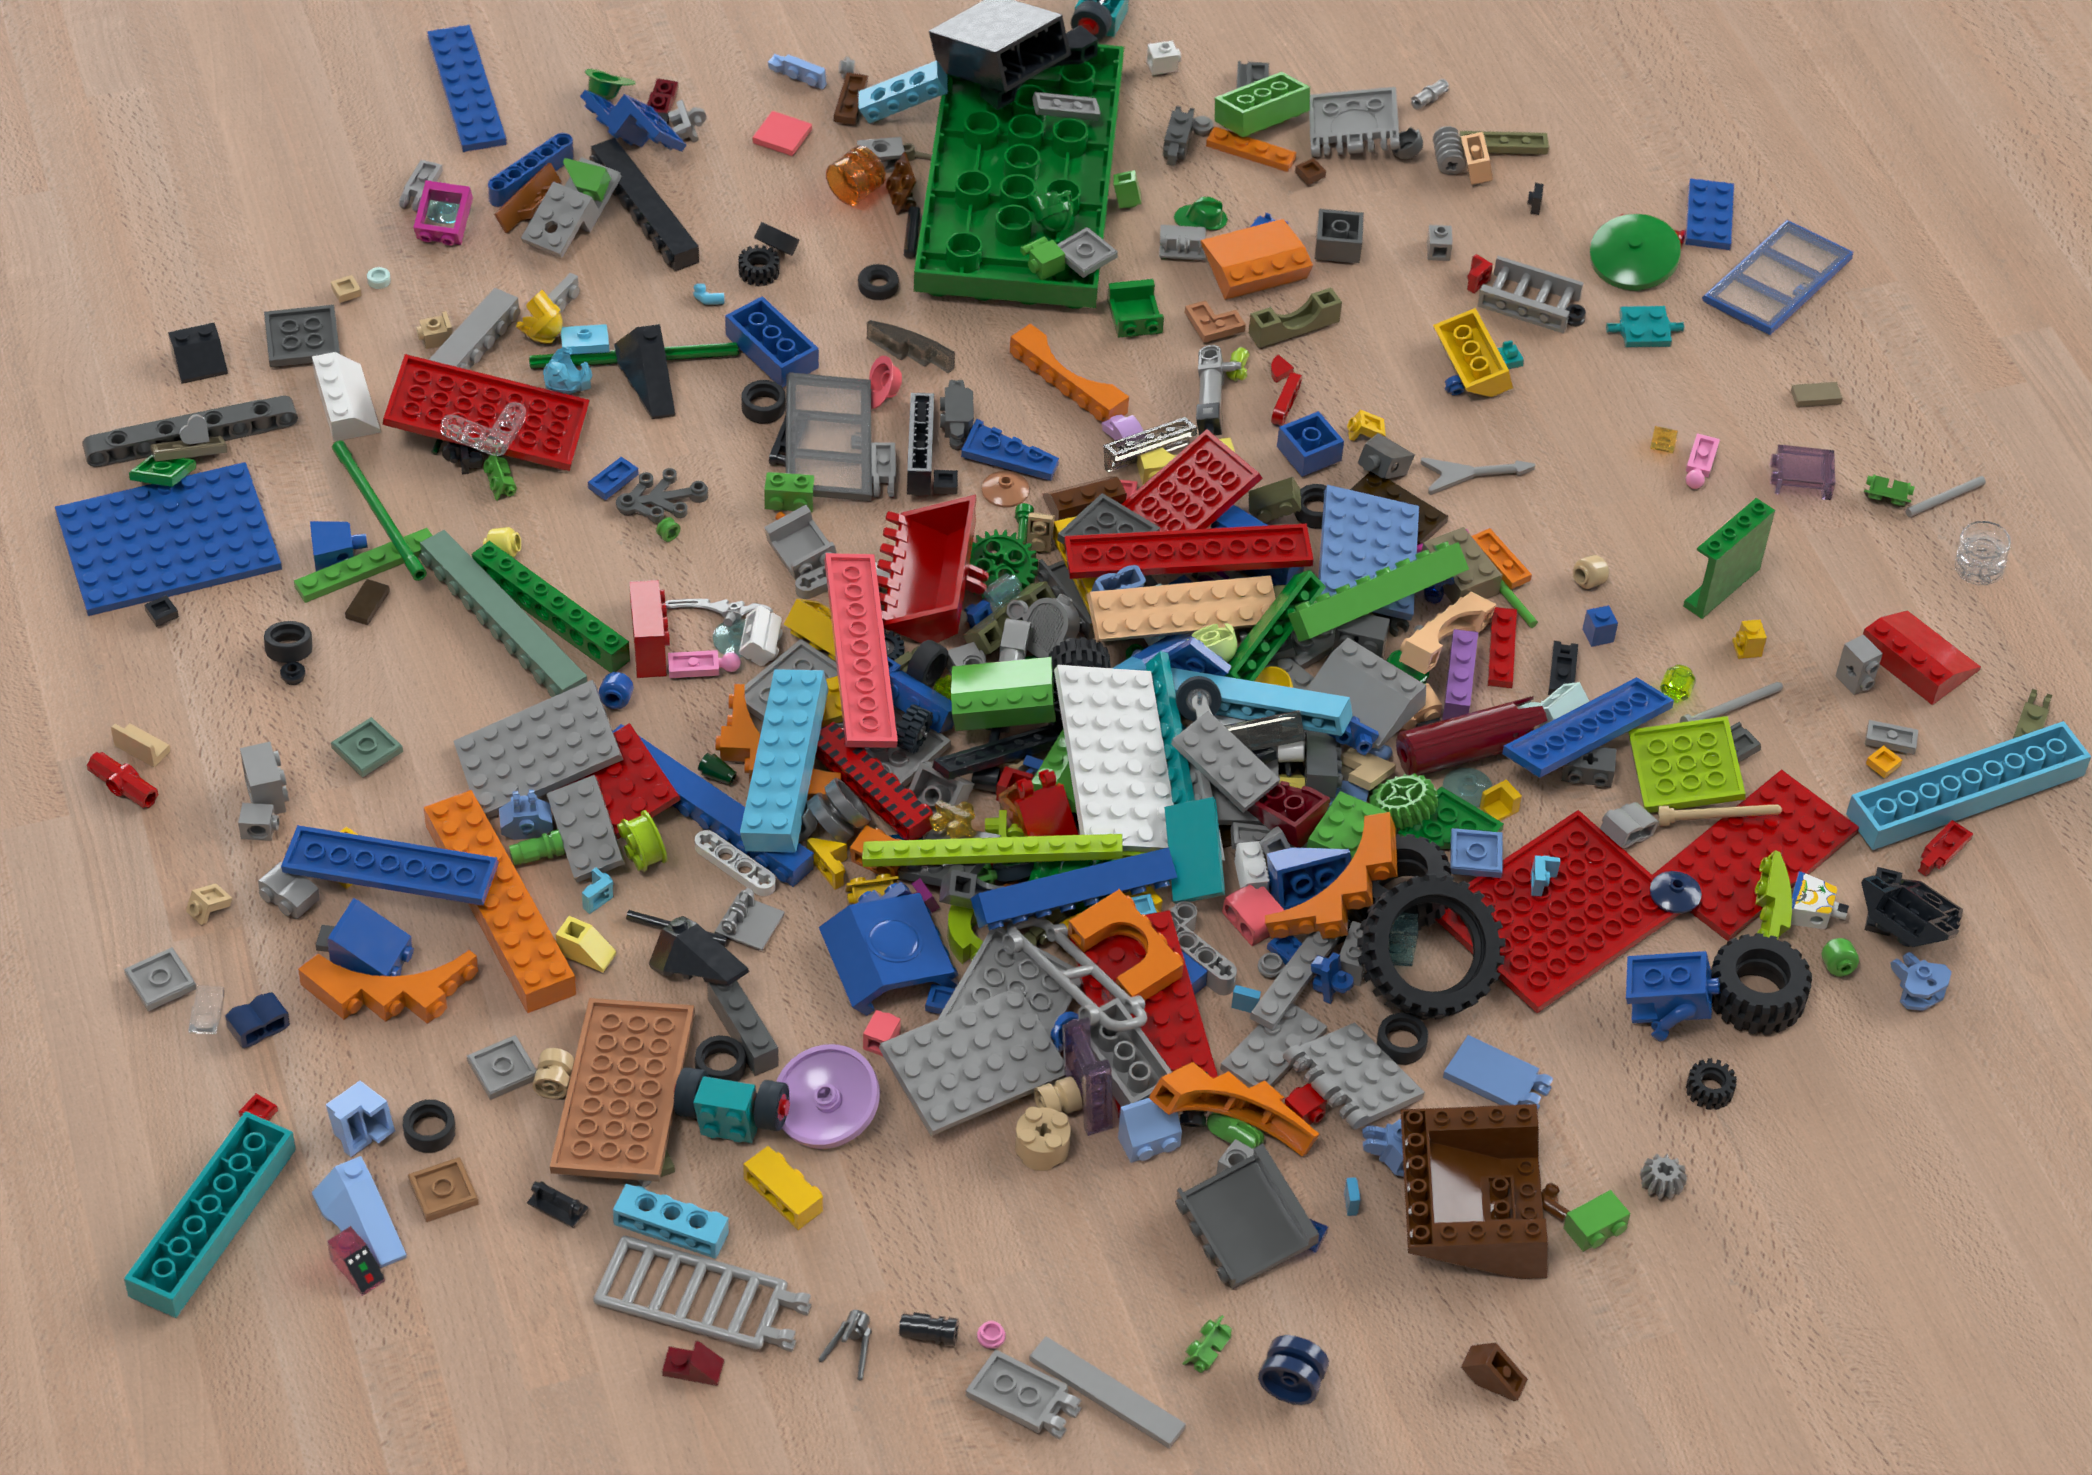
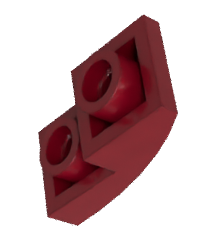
[647,78,679,113]

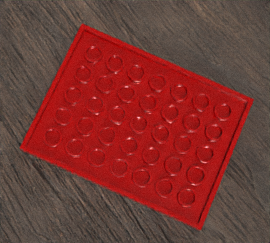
[1435,810,1680,1013]

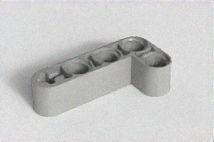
[1170,901,1237,995]

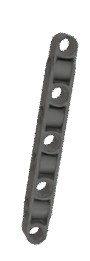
[82,396,298,467]

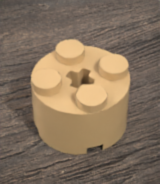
[1015,1106,1071,1171]

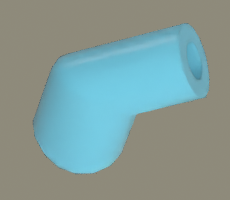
[693,283,725,305]

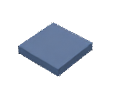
[1450,828,1503,878]

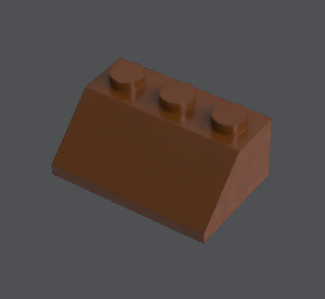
[1043,476,1127,521]

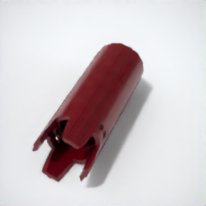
[1396,696,1548,776]

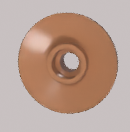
[982,471,1029,507]

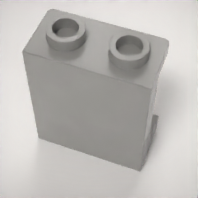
[764,505,836,581]

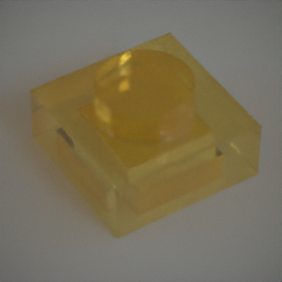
[1650,426,1678,453]

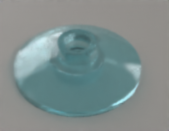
[426,200,460,224]
[713,619,746,657]
[1442,768,1493,807]

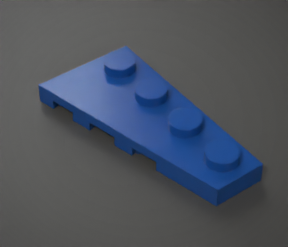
[961,419,1059,481]

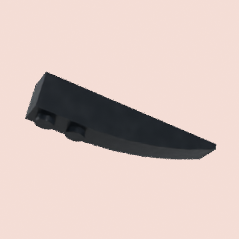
[907,393,934,496]

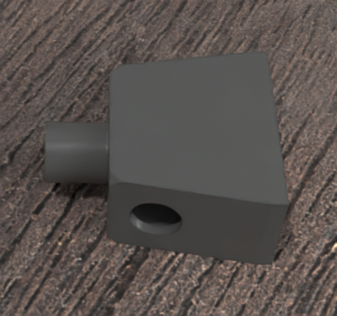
[1358,433,1415,479]

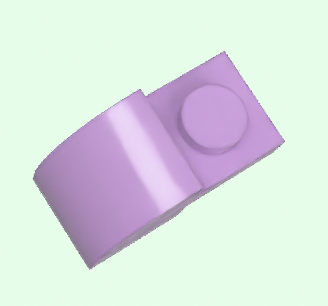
[1102,415,1147,456]

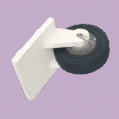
[1176,676,1248,738]

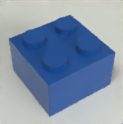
[1277,411,1344,477]

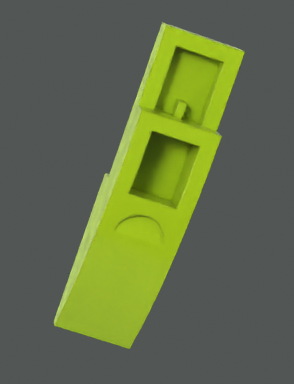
[1755,850,1792,940]

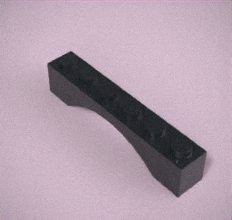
[980,25,1098,110]

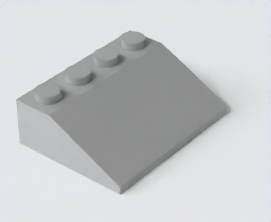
[1306,638,1426,749]

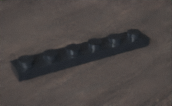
[932,725,1060,780]

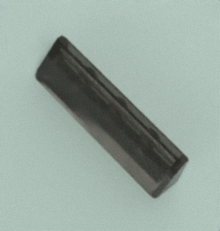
[1224,710,1305,751]

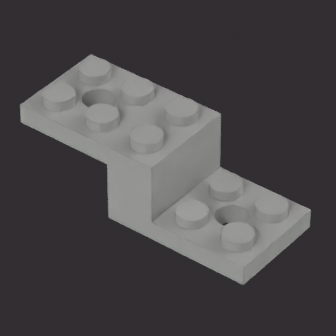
[521,157,622,258]

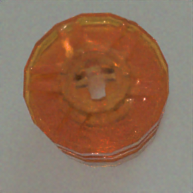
[826,145,886,206]

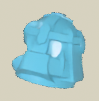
[543,348,593,395]

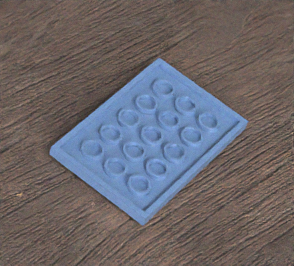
[1318,485,1419,621]

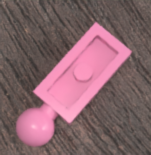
[1686,434,1720,489]
[668,650,741,678]

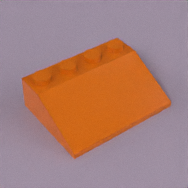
[1200,219,1313,300]

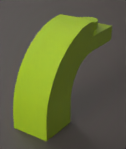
[947,905,983,964]

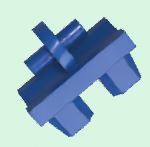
[1327,716,1379,755]
[1311,952,1354,1004]

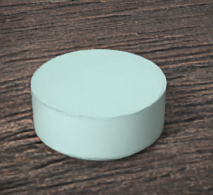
[367,267,391,289]

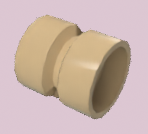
[532,1048,574,1099]
[1034,1076,1082,1114]

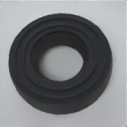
[858,264,899,300]

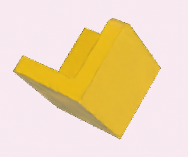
[1479,779,1522,821]

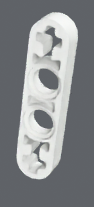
[695,830,776,896]

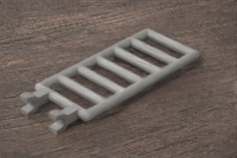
[593,1236,811,1352]

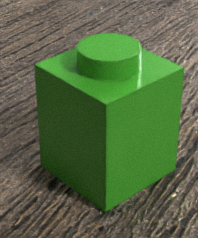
[1113,170,1141,208]

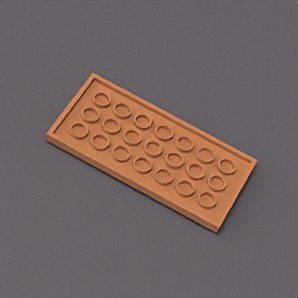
[550,998,695,1182]

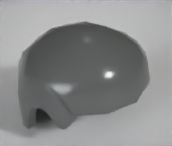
[1392,127,1424,159]

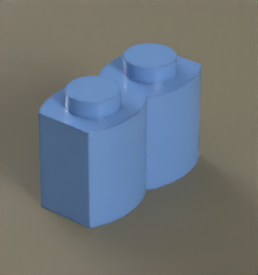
[1091,565,1146,592]

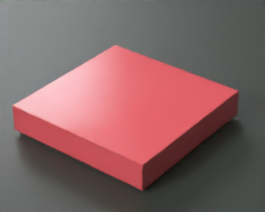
[753,111,812,156]

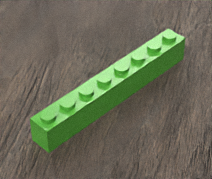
[1288,541,1469,642]

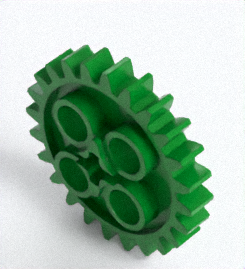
[969,529,1038,603]

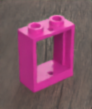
[413,180,473,246]

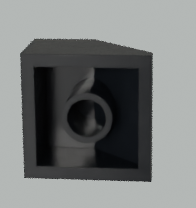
[168,322,228,384]

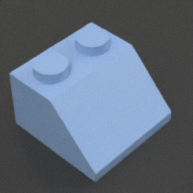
[1118,1098,1182,1163]

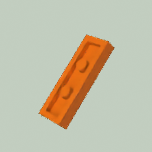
[1472,528,1532,589]

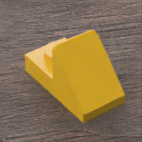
[807,838,847,890]

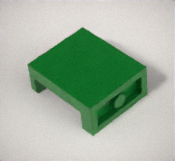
[1107,279,1164,338]

